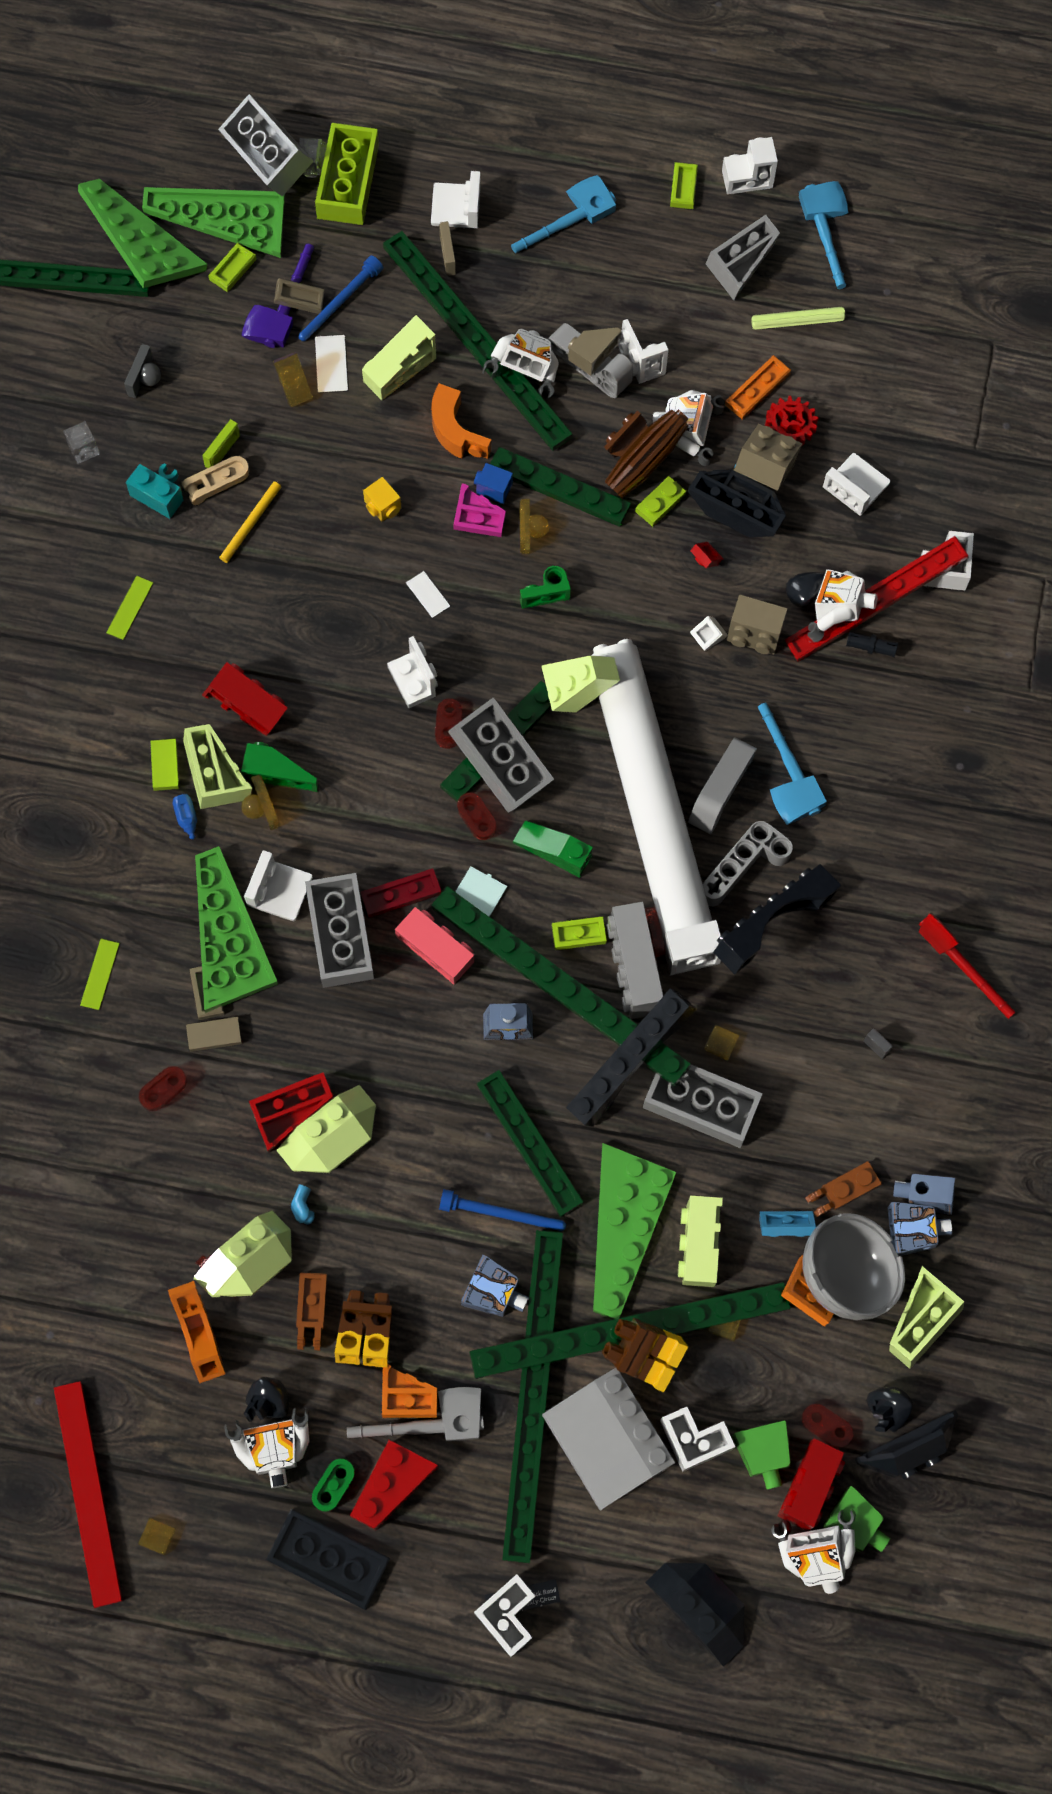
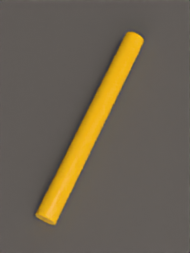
[219,482,281,563]

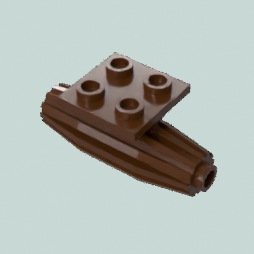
[604,409,689,498]

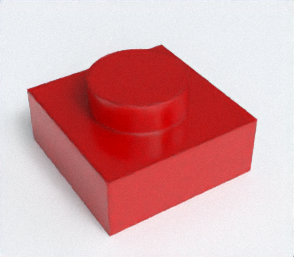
[690,541,723,568]

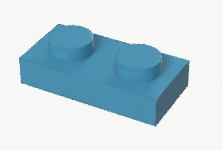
[759,1211,816,1237]

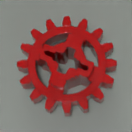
[765,396,818,446]

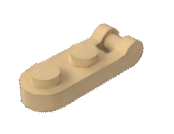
[182,456,249,505]

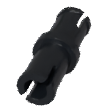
[846,631,898,658]

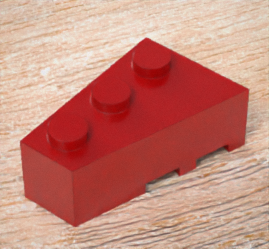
[202,662,288,735]
[249,1072,333,1153]
[777,1438,845,1531]
[350,1440,439,1530]

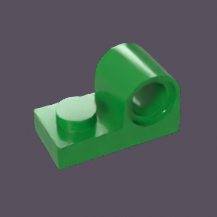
[520,566,571,609]

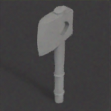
[347,1387,484,1441]

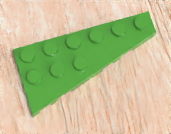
[78,179,207,288]
[142,187,285,258]
[195,846,278,1013]
[593,1143,676,1320]

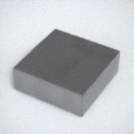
[864,1029,892,1059]

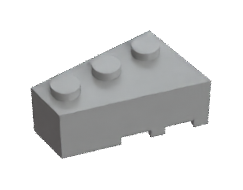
[706,215,780,300]

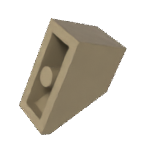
[568,327,621,376]

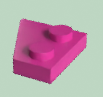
[453,483,506,537]

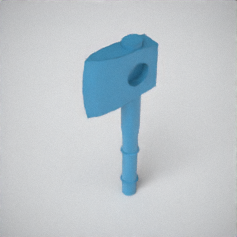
[511,175,616,253]
[799,181,848,289]
[758,703,827,825]

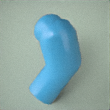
[291,1185,315,1225]

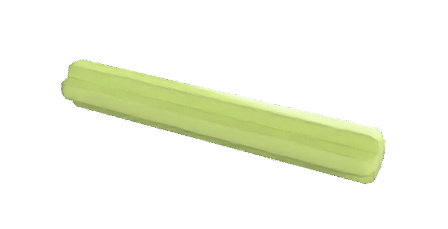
[751,307,845,330]

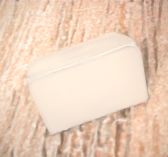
[690,616,728,651]

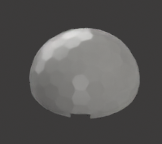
[803,1213,905,1320]

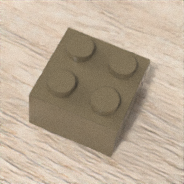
[734,424,802,491]
[727,595,788,655]

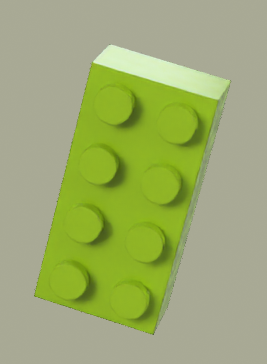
[315,123,379,225]

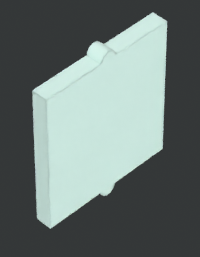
[456,866,507,917]

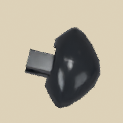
[786,572,825,610]
[243,1377,289,1422]
[866,1387,913,1432]

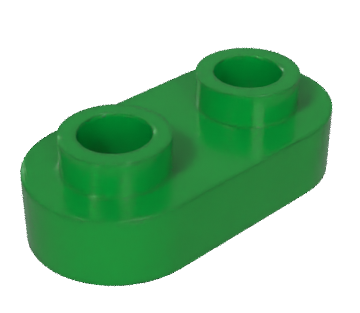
[312,1459,355,1512]

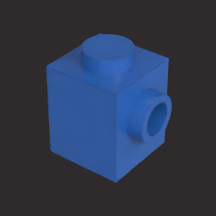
[474,463,513,504]

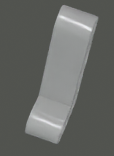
[548,323,633,398]
[688,737,757,835]
[703,821,793,907]

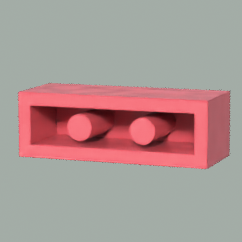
[395,907,474,985]

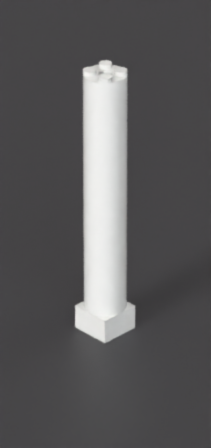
[591,639,721,975]

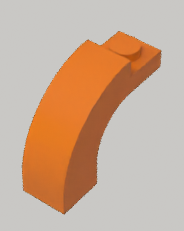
[431,383,491,459]
[168,1281,225,1384]

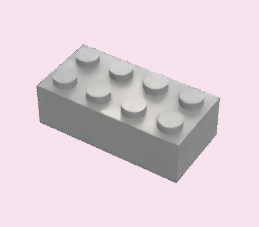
[218,94,313,196]
[448,697,554,813]
[305,873,374,988]
[606,902,663,1020]
[643,1065,762,1148]

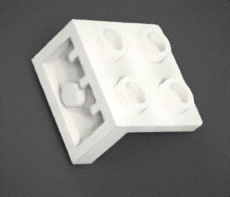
[431,171,480,228]
[619,319,668,384]
[823,453,890,516]
[387,636,438,708]
[244,850,312,921]

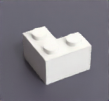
[722,137,778,194]
[920,531,974,591]
[660,1407,735,1472]
[474,1574,535,1657]

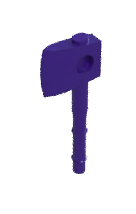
[242,244,314,348]

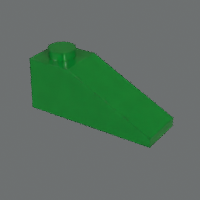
[241,742,319,792]
[513,821,593,878]

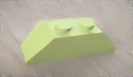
[277,1085,376,1173]
[194,1211,292,1297]

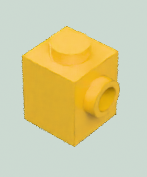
[363,477,401,522]

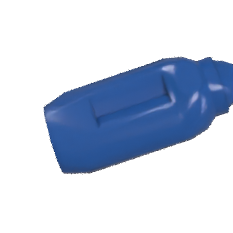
[173,794,197,840]

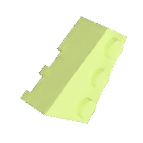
[362,315,436,400]
[542,656,620,712]
[183,724,252,809]
[678,1196,723,1287]
[889,1266,964,1369]

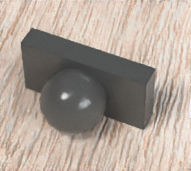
[124,344,162,399]

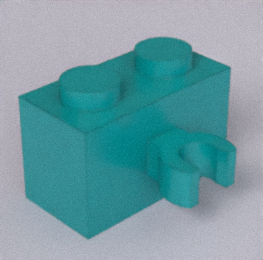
[126,463,184,519]

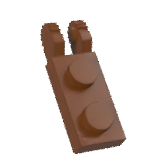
[805,1161,881,1218]
[296,1273,327,1350]

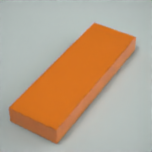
[725,355,791,420]

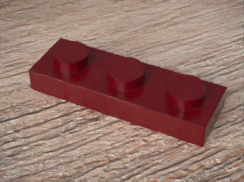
[360,868,441,918]

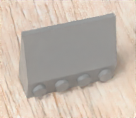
[542,1368,675,1511]

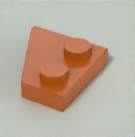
[781,1255,833,1327]
[382,1364,437,1418]

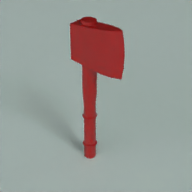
[918,913,1015,1019]

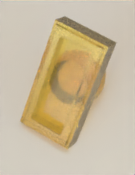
[273,352,313,407]
[520,499,549,554]
[241,775,280,830]

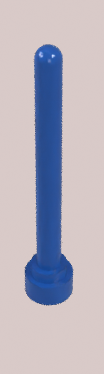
[299,255,384,341]
[439,1189,566,1231]

